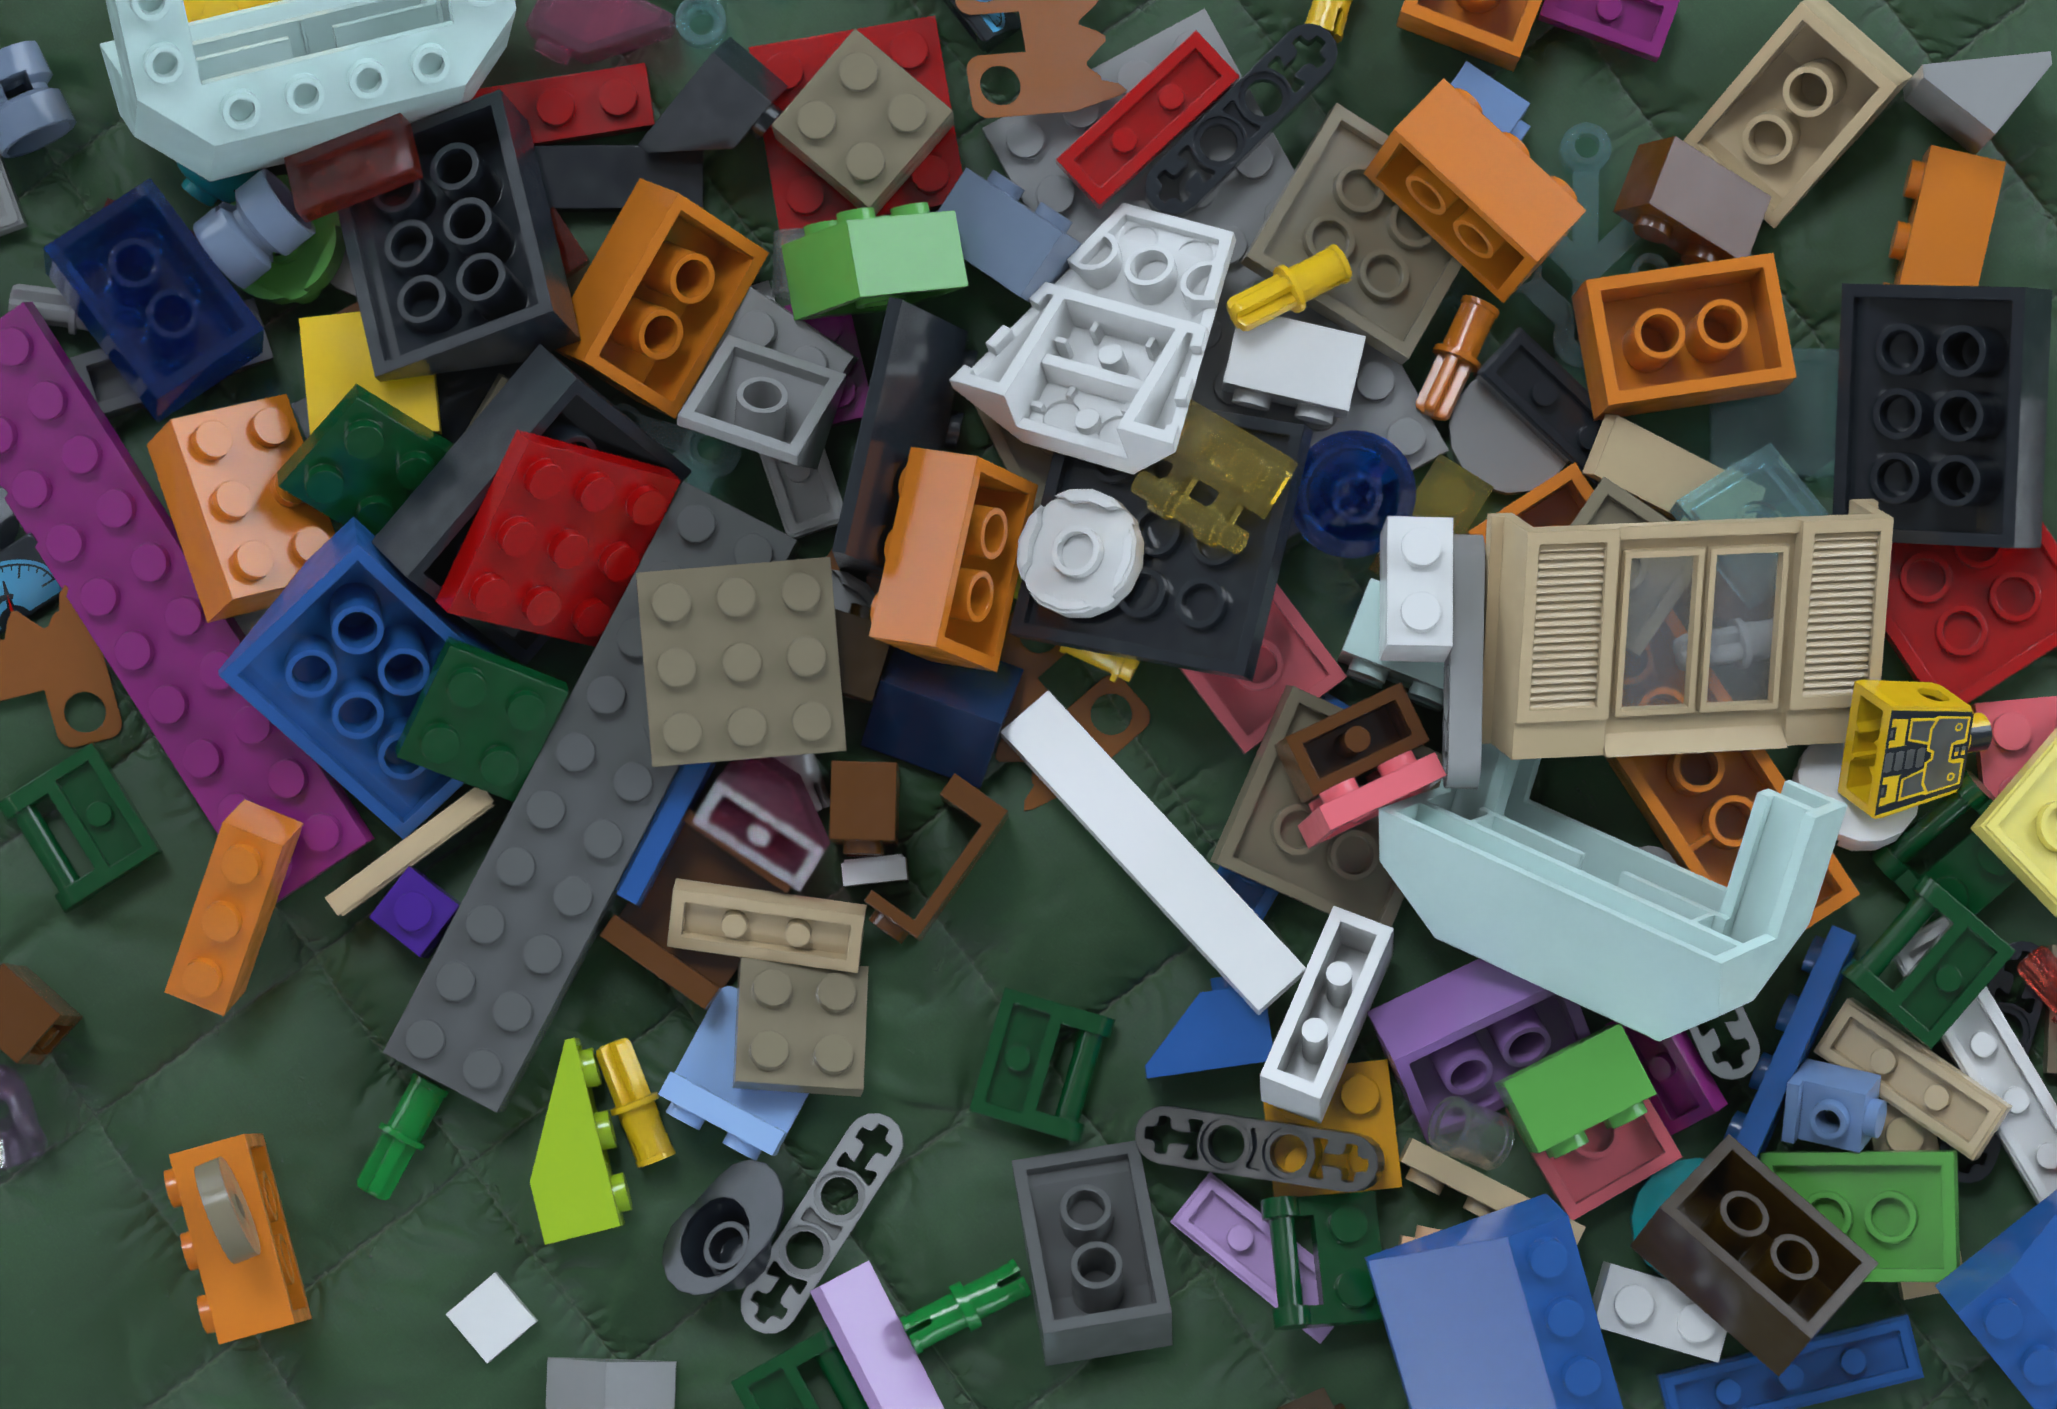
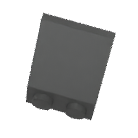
[1012,1140,1173,1366]

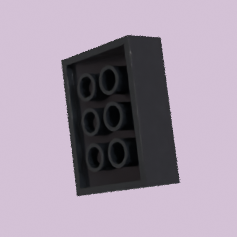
[325,89,581,382]
[1832,283,2052,548]
[832,297,978,579]
[371,344,692,666]

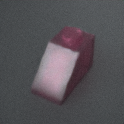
[525,0,677,65]
[692,757,831,892]

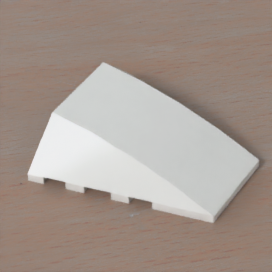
[949,203,1236,475]

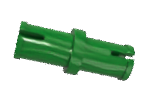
[899,1259,1032,1355]

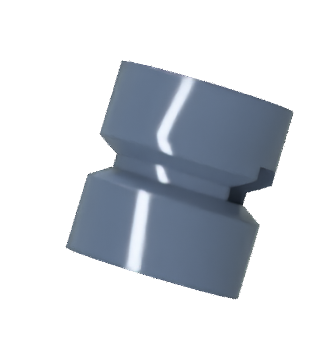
[0,41,77,158]
[193,168,316,289]

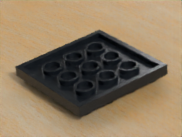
[1009,406,1313,682]

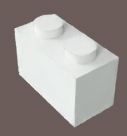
[1221,316,1366,425]
[1379,516,1453,662]
[1592,1261,1727,1363]

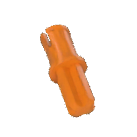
[1415,295,1500,421]

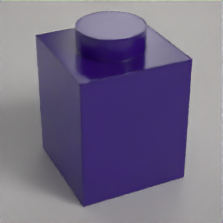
[369,866,461,958]

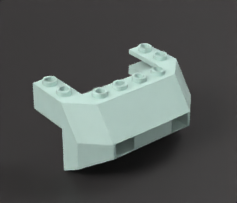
[99,0,516,182]
[1378,743,1848,1042]

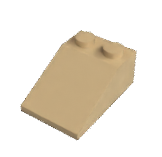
[1683,0,1912,228]

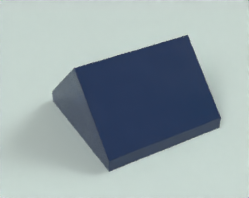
[860,647,1024,789]

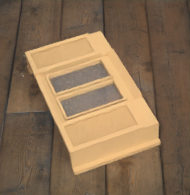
[1482,499,1894,760]

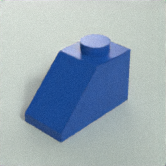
[1144,977,1273,1079]

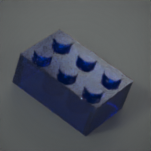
[43,178,264,422]

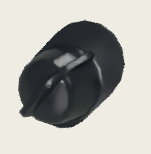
[662,1159,784,1296]

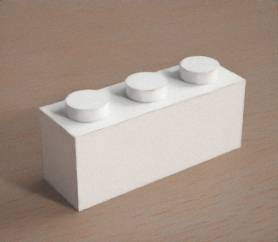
[1260,906,1394,1124]

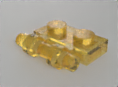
[1131,399,1299,554]

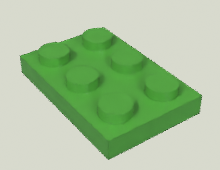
[1760,1150,1960,1282]

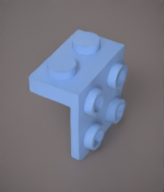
[658,986,809,1161]

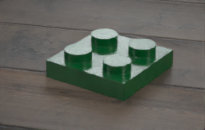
[277,384,454,536]
[395,636,569,802]

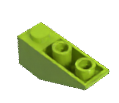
[530,1038,633,1245]

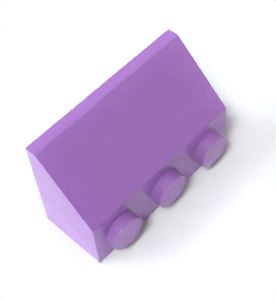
[1367,959,1590,1143]

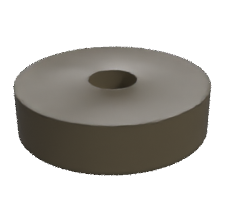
[194,1156,261,1264]

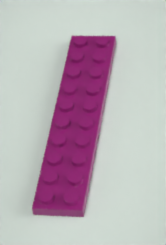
[0,301,375,904]

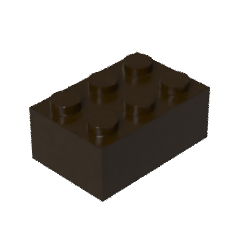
[1630,1134,1879,1376]

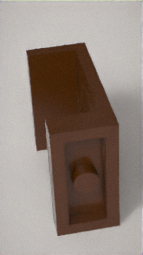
[864,773,1009,944]
[600,808,797,1010]

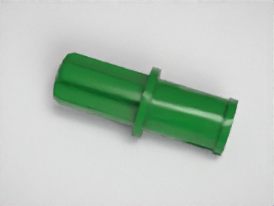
[356,1073,449,1201]

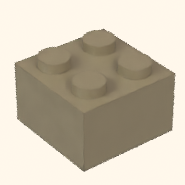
[771,29,954,215]

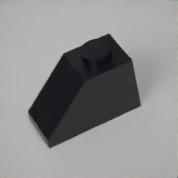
[638,37,788,153]

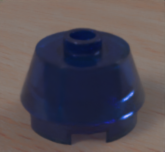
[1293,430,1416,558]

